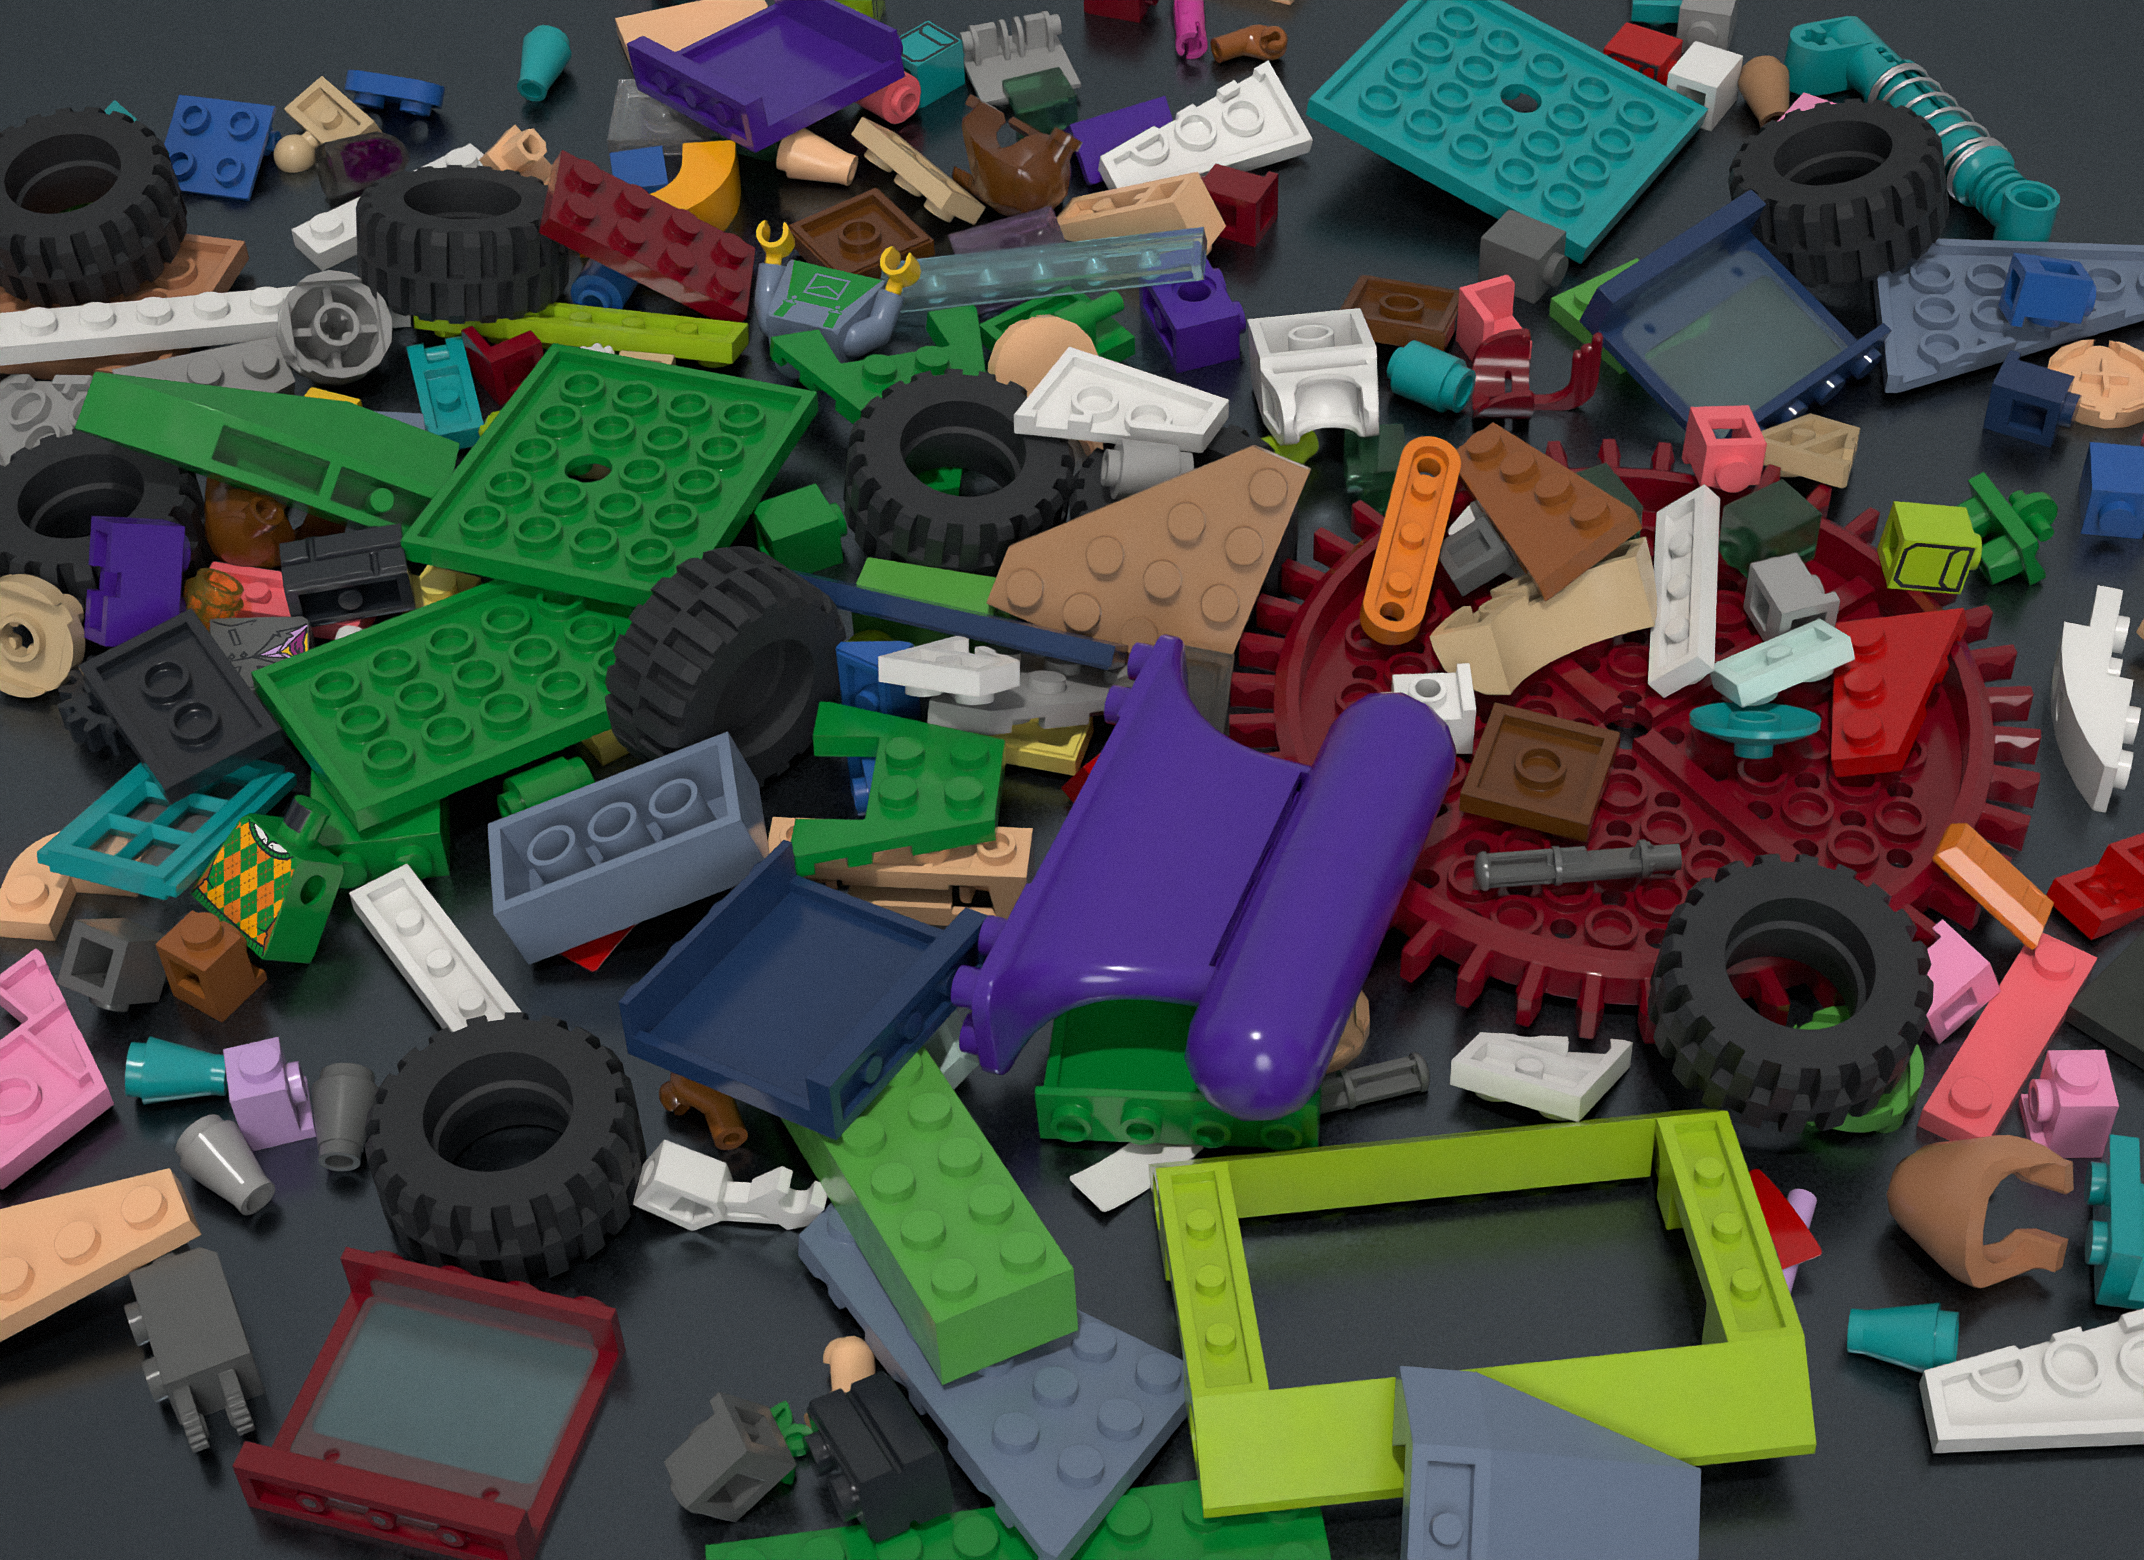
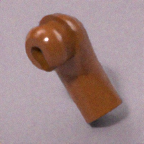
[1210,24,1288,63]
[659,1072,748,1150]

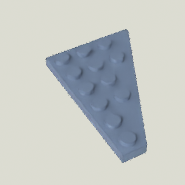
[1873,239,2144,393]
[798,1202,1187,1560]

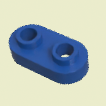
[344,70,445,117]

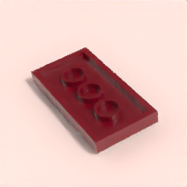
[539,150,755,323]

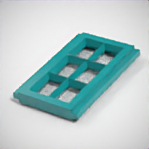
[37,759,297,900]

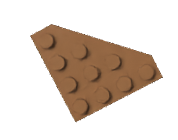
[986,445,1311,700]

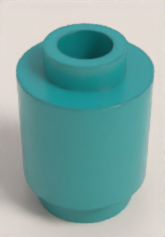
[1387,340,1476,413]

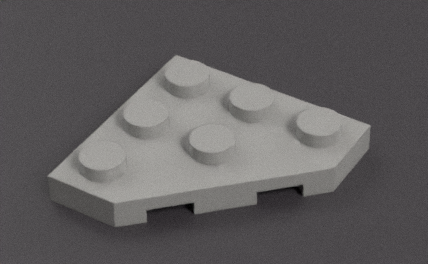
[0,374,93,466]
[927,644,1135,735]

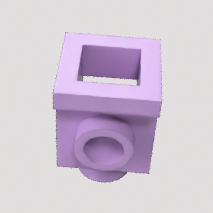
[223,1037,316,1152]

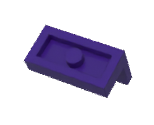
[1063,96,1173,186]

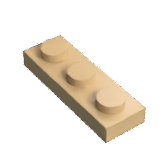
[851,117,986,225]

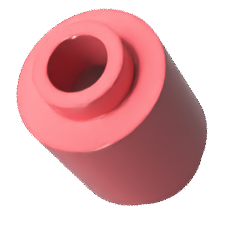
[855,71,921,124]

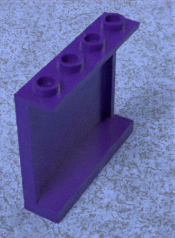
[627,0,905,153]

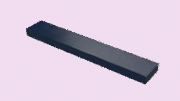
[790,569,1128,670]

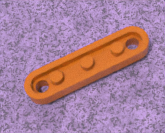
[1360,436,1461,645]

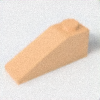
[1048,172,1226,261]

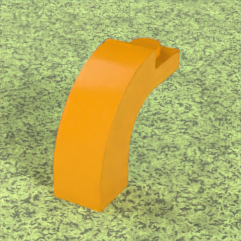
[580,140,741,258]

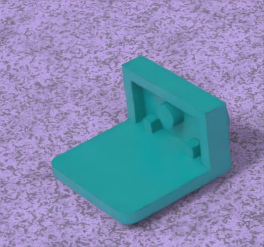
[2084,1134,2144,1310]

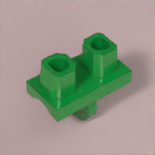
[1956,472,2058,586]

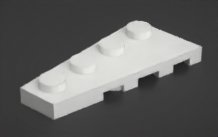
[1098,60,1313,190]
[1919,1308,2144,1453]

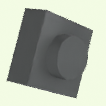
[1438,515,1515,597]

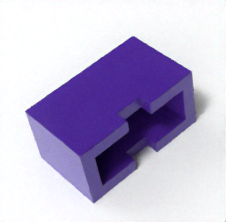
[84,516,191,647]

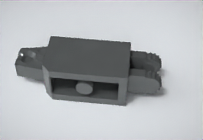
[124,1243,266,1453]

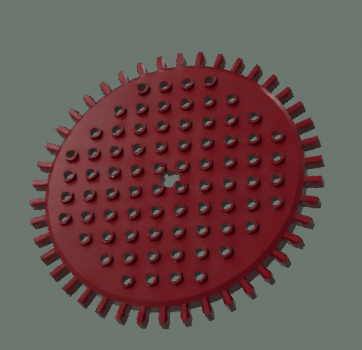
[1229,439,2041,1044]

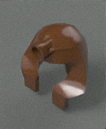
[952,94,1083,219]
[204,477,346,570]

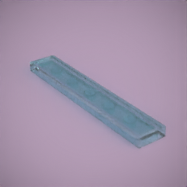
[880,227,1207,313]

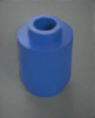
[571,258,639,309]

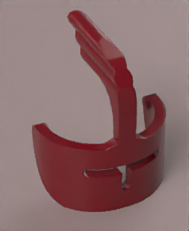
[1472,328,1603,420]

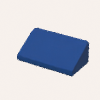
[836,641,922,722]

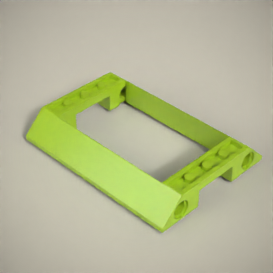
[1148,1108,1816,1518]

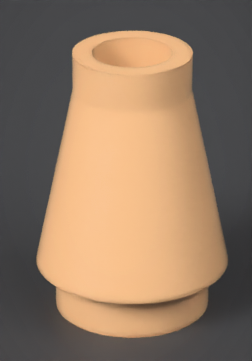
[776,128,858,186]

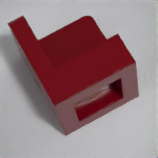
[461,326,544,406]

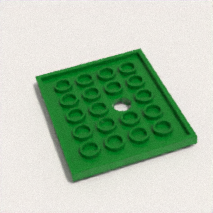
[400,343,818,607]

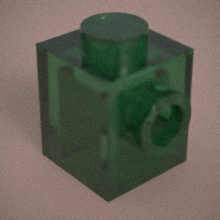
[1718,479,1822,578]

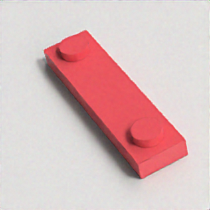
[1917,933,2098,1141]

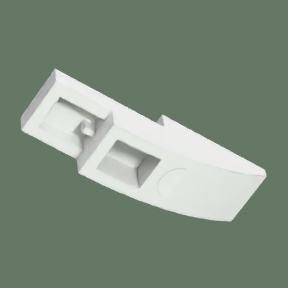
[2050,585,2141,813]

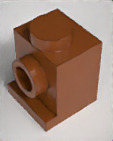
[155,910,267,1023]

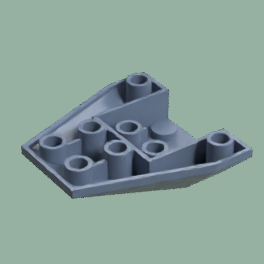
[1392,1366,1701,1560]

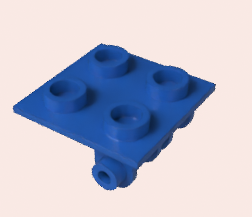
[164,95,282,201]

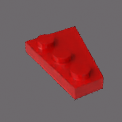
[1831,608,1968,777]

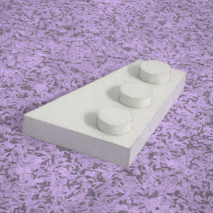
[1014,347,1229,453]

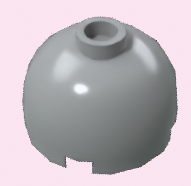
[277,270,393,387]

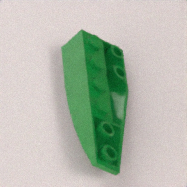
[74,372,460,535]

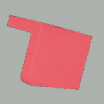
[1456,275,1532,361]

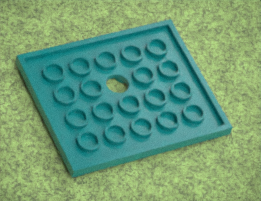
[1305,0,1708,264]

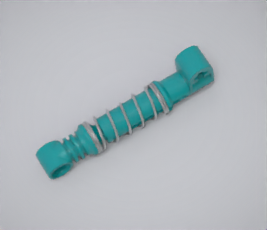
[1783,16,2060,242]

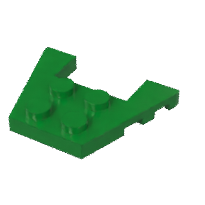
[770,304,986,425]
[791,702,1006,877]

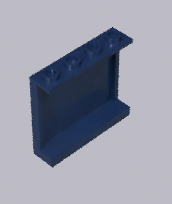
[618,840,988,1140]

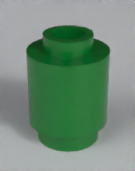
[497,756,595,818]

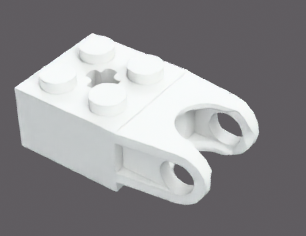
[1247,308,1379,445]

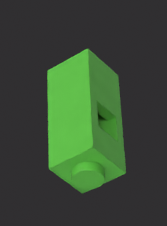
[851,557,1017,654]

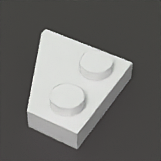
[878,636,1020,705]

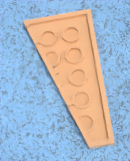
[0,1168,202,1342]

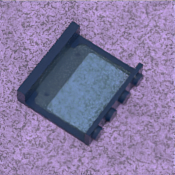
[1579,189,1892,439]

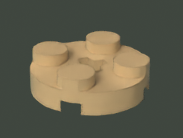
[0,574,85,698]

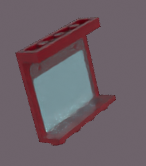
[232,1247,626,1560]

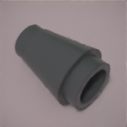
[311,1063,379,1171]

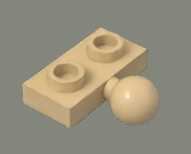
[274,76,384,173]

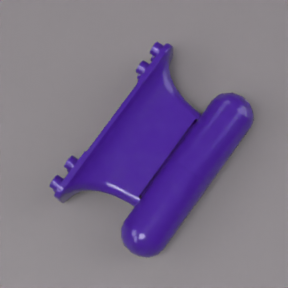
[951,634,1457,1121]

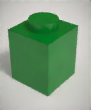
[751,483,848,574]

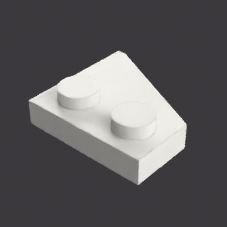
[1450,1032,1633,1122]

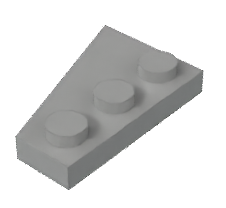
[112,336,295,395]

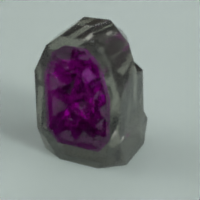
[315,131,410,199]

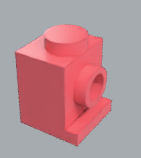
[1682,405,1767,493]

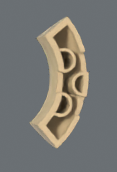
[1429,537,1657,695]

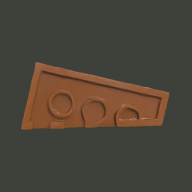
[1456,422,1642,602]

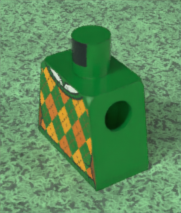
[190,795,344,964]

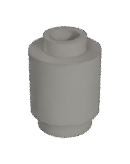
[1100,438,1194,500]

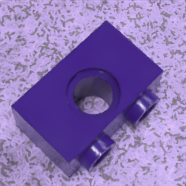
[1139,249,1246,373]

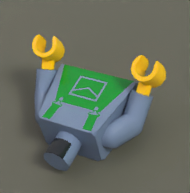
[754,220,921,379]

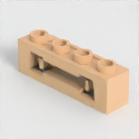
[768,817,1036,926]

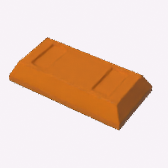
[1932,823,2054,950]

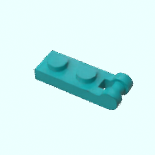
[407,336,484,451]

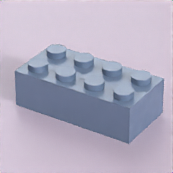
[488,731,770,965]

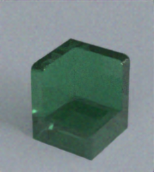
[1002,67,1078,142]

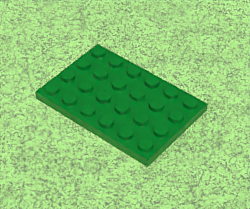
[251,579,635,832]

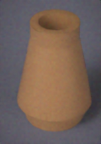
[1738,56,1790,128]

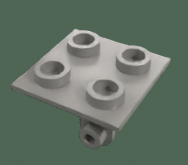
[959,11,1081,105]

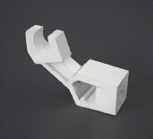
[633,1139,827,1231]

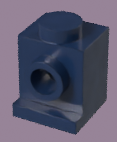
[1983,350,2082,448]

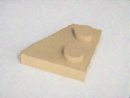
[1761,413,1860,488]

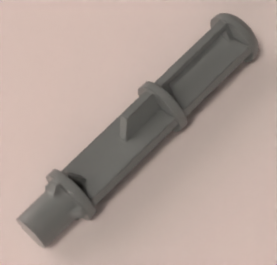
[1473,839,1682,891]
[1321,1052,1430,1114]

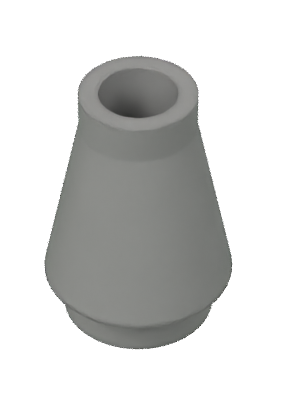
[175,1114,275,1215]

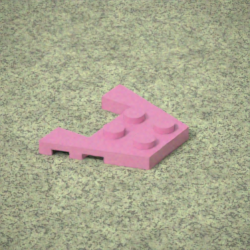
[0,949,114,1189]

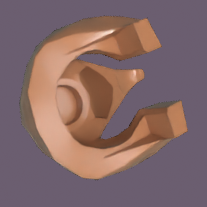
[1887,1135,2074,1289]

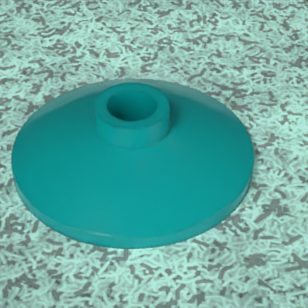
[1689,702,1821,759]

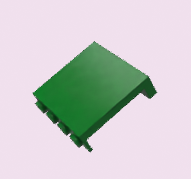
[1035,999,1323,1151]

